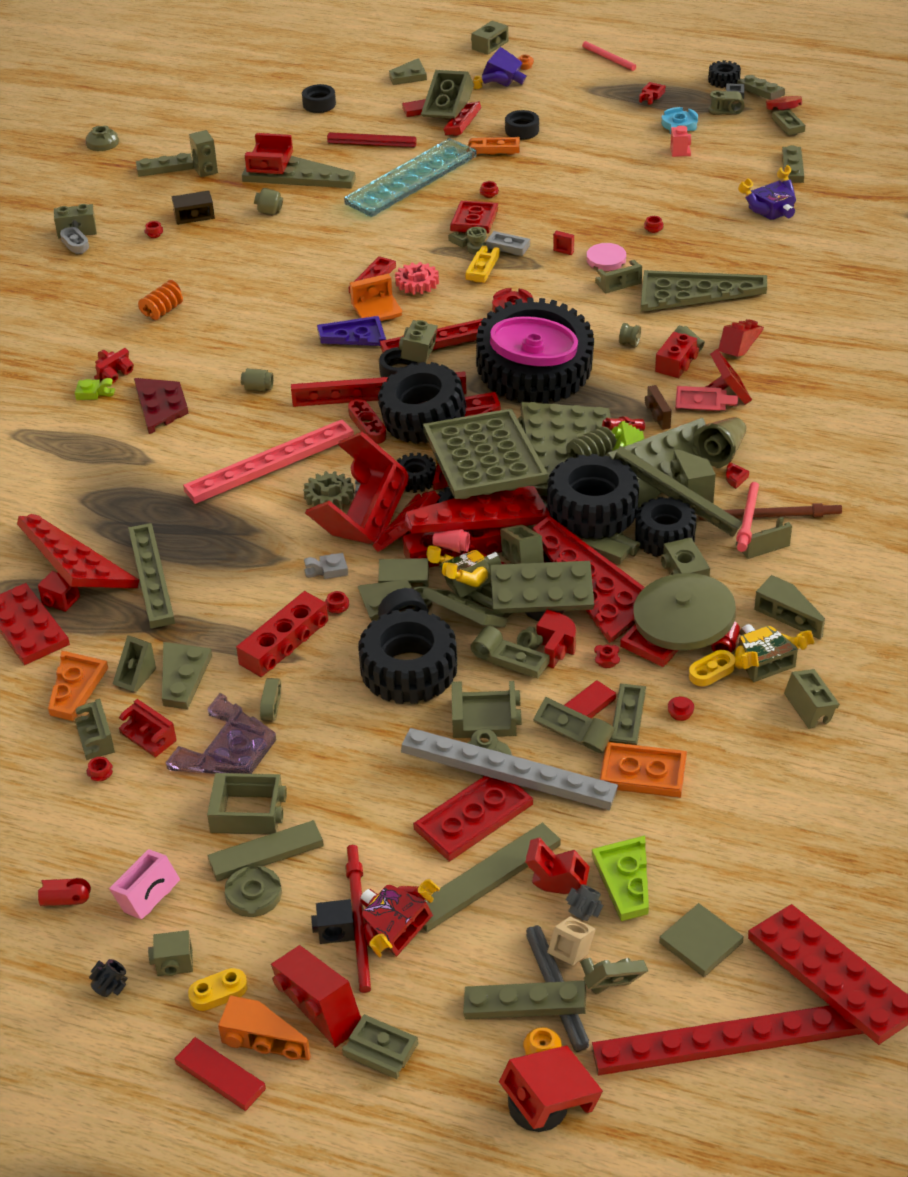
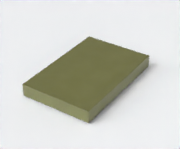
[421,587,508,627]

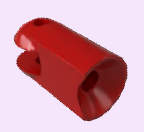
[38,878,91,906]

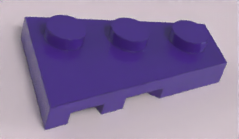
[317,316,386,346]

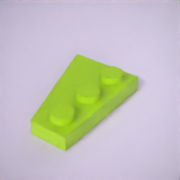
[592,835,649,921]

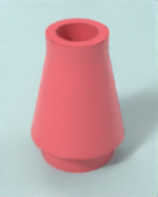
[433,529,470,553]

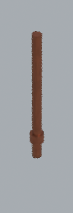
[698,503,842,520]

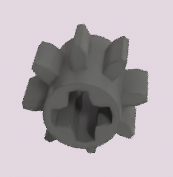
[566,884,604,921]

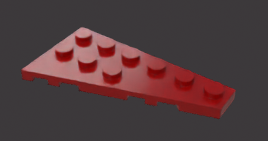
[405,486,551,534]
[17,514,140,588]
[532,516,645,644]

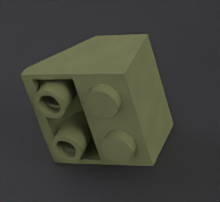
[670,449,716,503]

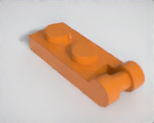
[468,137,520,157]

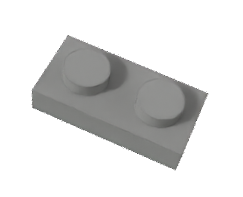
[486,231,530,256]

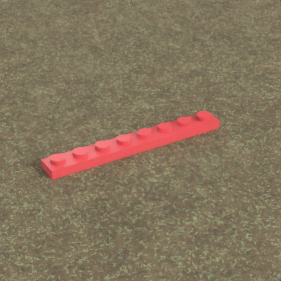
[183,419,354,504]

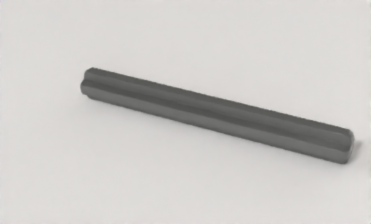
[526,925,589,1052]

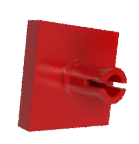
[705,349,752,405]

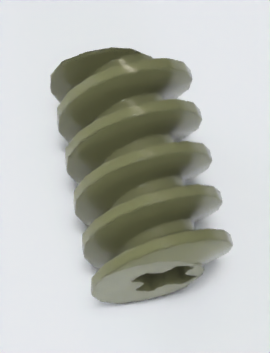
[566,426,616,458]

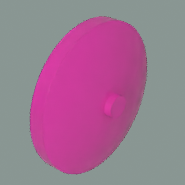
[490,317,578,366]

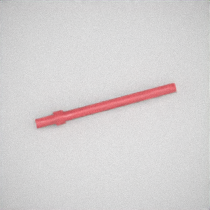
[736,482,759,552]

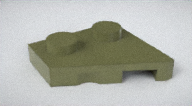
[358,579,412,621]

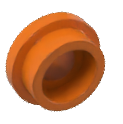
[517,54,534,70]

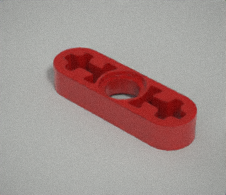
[348,399,387,444]

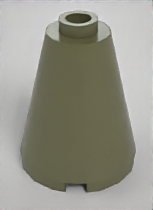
[692,417,746,468]

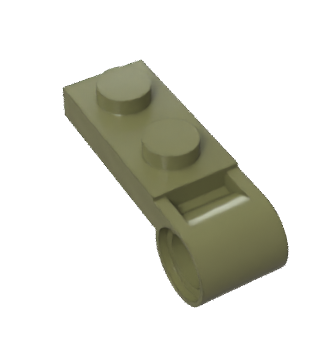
[471,626,550,679]
[533,697,615,753]

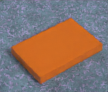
[600,742,687,798]

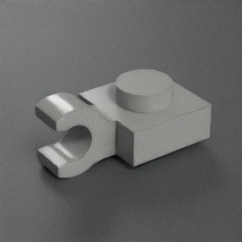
[304,553,348,579]

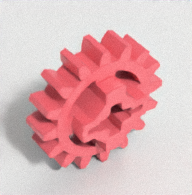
[395,262,439,295]

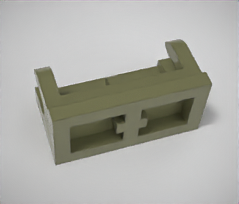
[595,260,642,294]
[736,517,792,559]
[378,558,429,588]
[784,669,840,729]
[75,699,115,760]

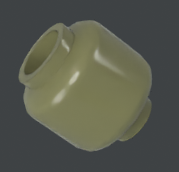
[254,188,283,215]

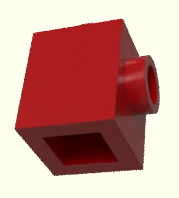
[38,570,80,612]

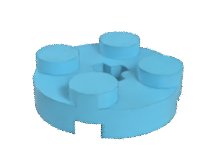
[661,107,698,133]

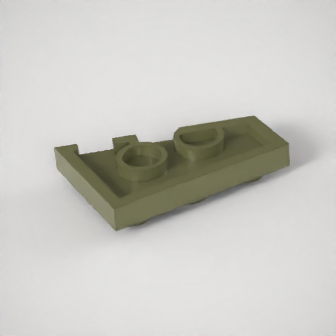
[162,642,212,710]

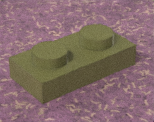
[772,109,806,135]

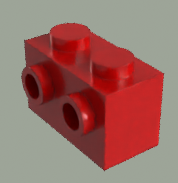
[655,331,699,379]

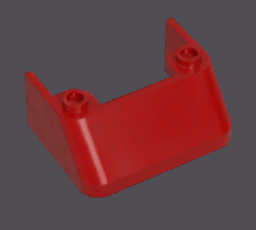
[305,432,408,544]

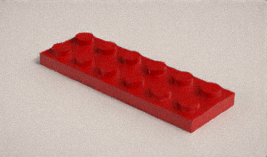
[748,904,908,1045]

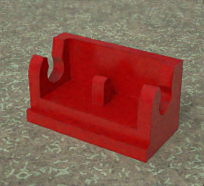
[119,699,177,758]

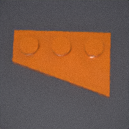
[48,650,108,721]

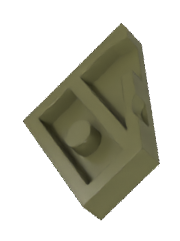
[389,59,427,85]

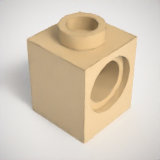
[547,916,596,965]

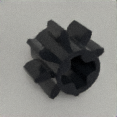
[89,959,128,997]

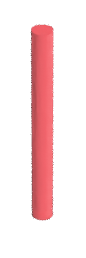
[582,41,636,71]

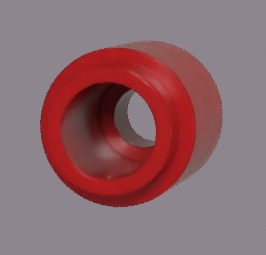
[711,622,740,652]

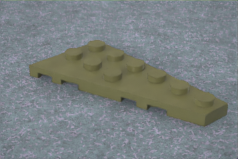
[603,418,706,508]

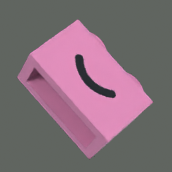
[109,849,180,920]

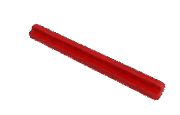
[327,132,417,147]

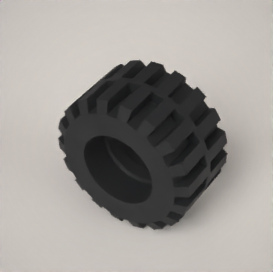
[635,497,696,557]

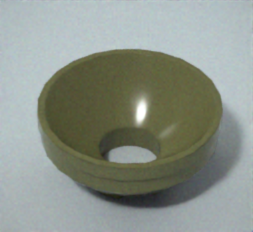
[86,125,119,151]

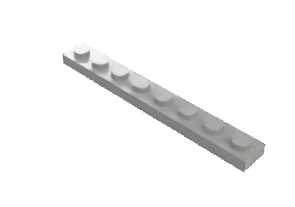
[401,728,618,810]

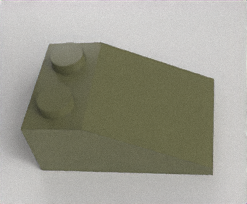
[421,70,474,119]

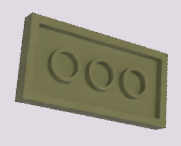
[490,561,594,614]

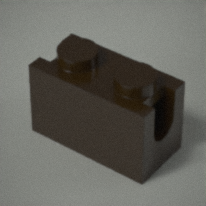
[171,191,215,225]

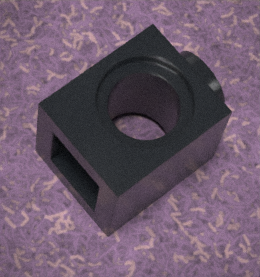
[311,899,355,944]

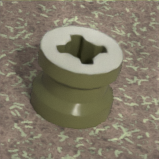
[619,323,641,347]

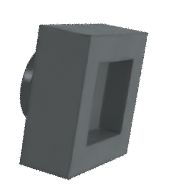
[726,84,744,99]

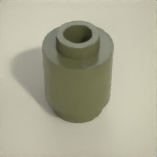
[241,368,274,392]

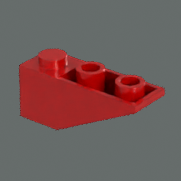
[718,319,764,357]

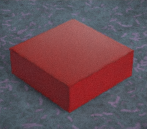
[553,230,574,255]

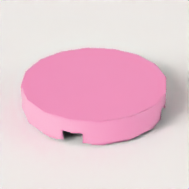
[587,243,626,271]

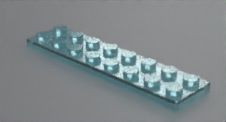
[344,138,477,217]

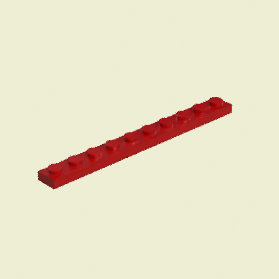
[592,1005,864,1076]

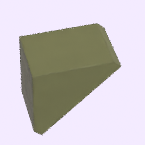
[113,635,156,692]

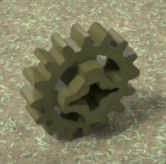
[303,471,354,509]

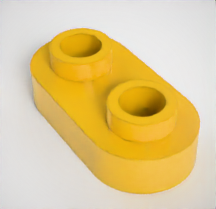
[689,650,735,686]
[188,968,248,1011]

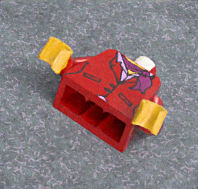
[360,879,440,958]

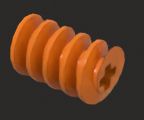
[138,280,183,320]

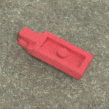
[675,386,738,411]

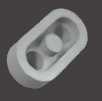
[60,227,89,254]

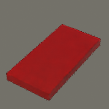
[413,776,533,862]

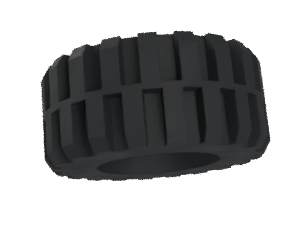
[378,362,467,444]
[547,454,639,539]
[358,609,457,704]

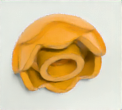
[523,1027,562,1055]

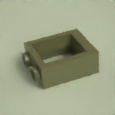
[207,773,287,834]

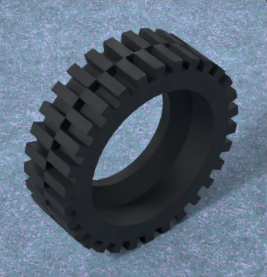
[476,298,594,404]

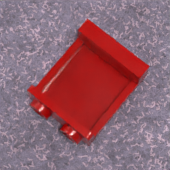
[245,133,293,174]
[499,1045,603,1129]

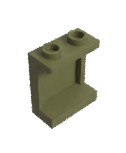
[451,681,522,738]

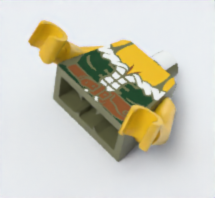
[427,546,501,598]
[735,624,815,683]

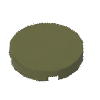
[225,866,282,917]

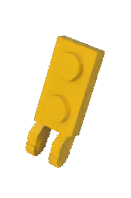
[465,245,500,283]

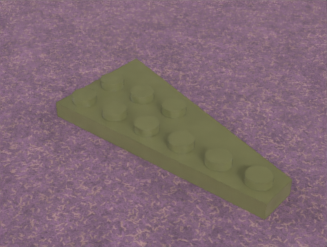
[242,156,356,188]
[641,270,767,312]

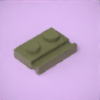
[342,1014,418,1079]

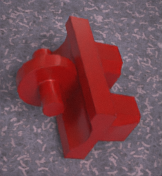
[94,348,134,384]

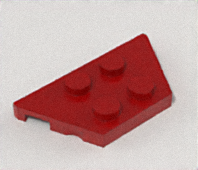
[372,490,440,552]

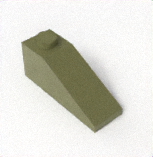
[754,575,825,640]

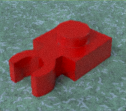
[639,82,666,105]

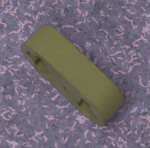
[260,678,281,721]

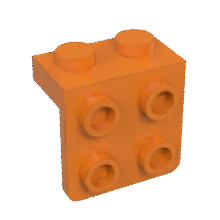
[350,273,402,321]

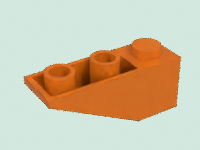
[218,995,311,1061]

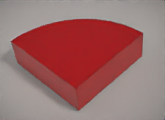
[726,462,749,489]

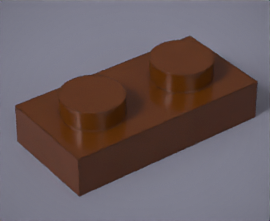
[645,385,672,430]

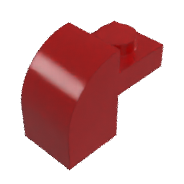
[536,609,576,669]
[525,837,590,894]

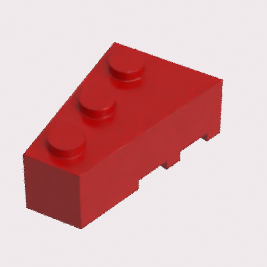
[271,945,361,1048]

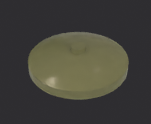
[634,573,736,650]

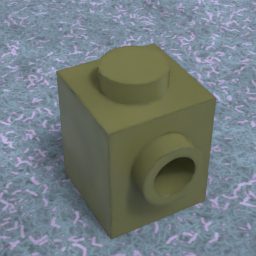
[148,930,193,976]

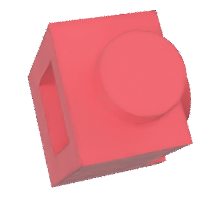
[670,126,691,157]

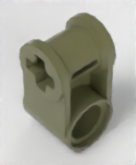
[708,90,745,115]

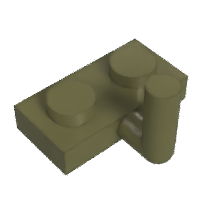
[580,958,648,994]

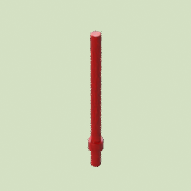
[345,845,371,993]

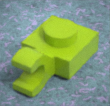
[75,378,115,400]

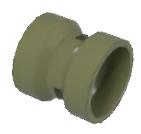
[467,227,487,254]

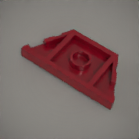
[134,378,189,434]

